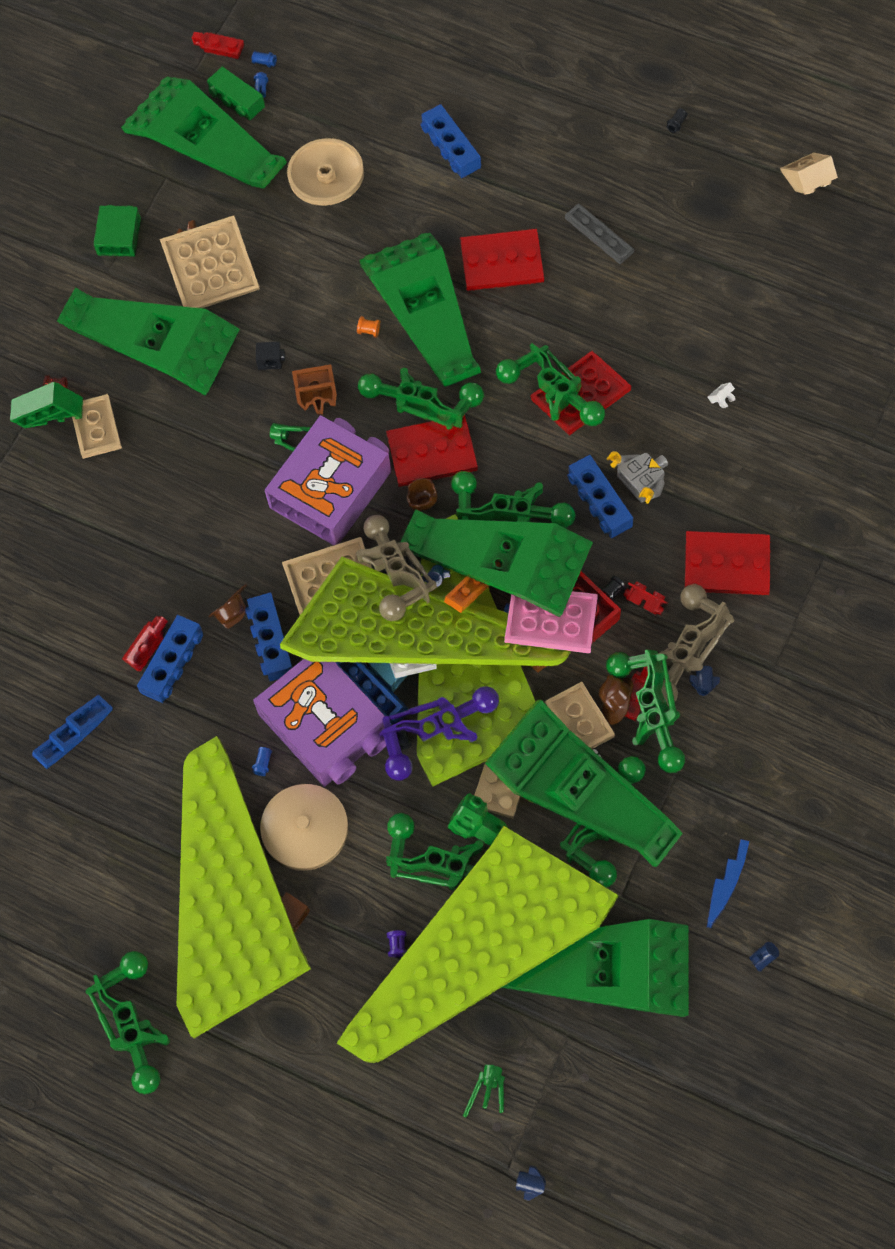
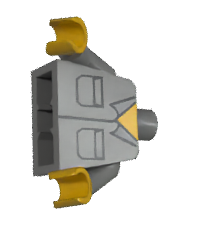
[606,451,668,504]

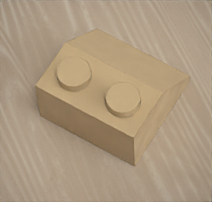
[780,153,838,195]

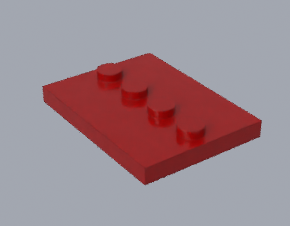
[460,229,544,291]
[531,351,631,436]
[386,415,478,487]
[685,531,770,595]

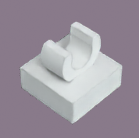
[708,382,736,408]

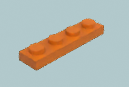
[444,562,501,613]

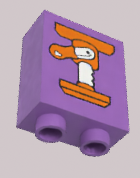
[265,415,391,545]
[253,659,386,787]

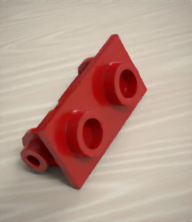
[623,581,668,615]

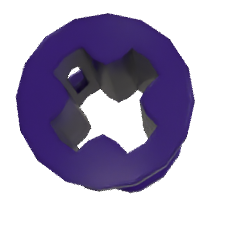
[387,930,407,958]

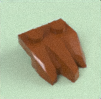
[292,364,337,415]

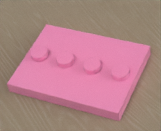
[504,591,598,653]

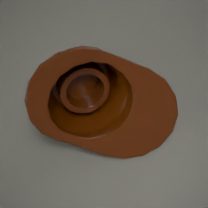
[208,584,247,629]
[599,675,633,725]

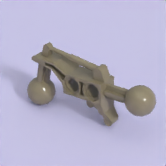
[356,515,437,621]
[651,584,734,706]

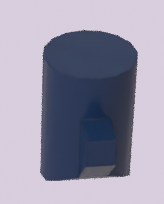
[421,565,451,587]
[689,666,720,696]
[749,942,779,972]
[516,1166,546,1200]

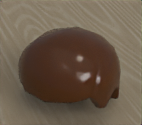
[406,478,438,511]

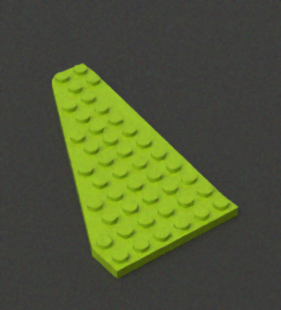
[417,514,536,787]
[280,557,571,666]
[177,736,311,1038]
[337,826,618,1063]

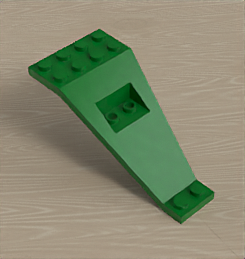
[121,77,287,189]
[359,233,481,387]
[57,287,240,395]
[400,510,593,617]
[485,700,683,866]
[501,919,689,1017]

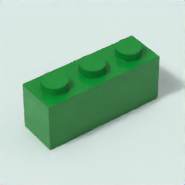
[207,66,265,121]

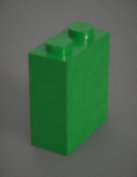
[94,205,141,257]

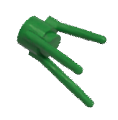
[270,423,311,451]
[463,1065,505,1117]

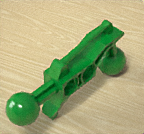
[496,343,605,426]
[357,368,484,430]
[451,471,576,528]
[606,650,685,774]
[560,756,646,888]
[386,813,483,890]
[86,951,170,1094]

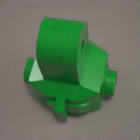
[448,793,509,846]

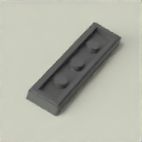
[565,203,634,264]

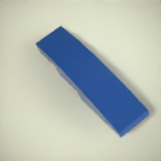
[32,694,113,769]
[707,840,749,928]

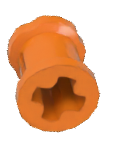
[357,316,380,338]

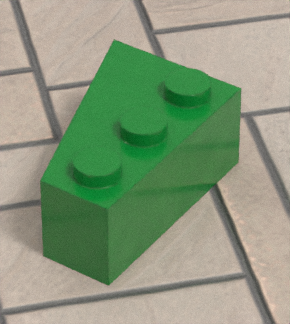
[10,382,83,428]

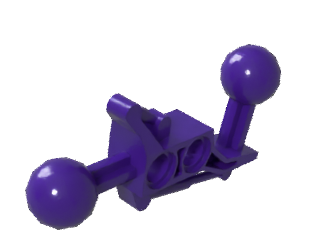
[379,686,499,781]

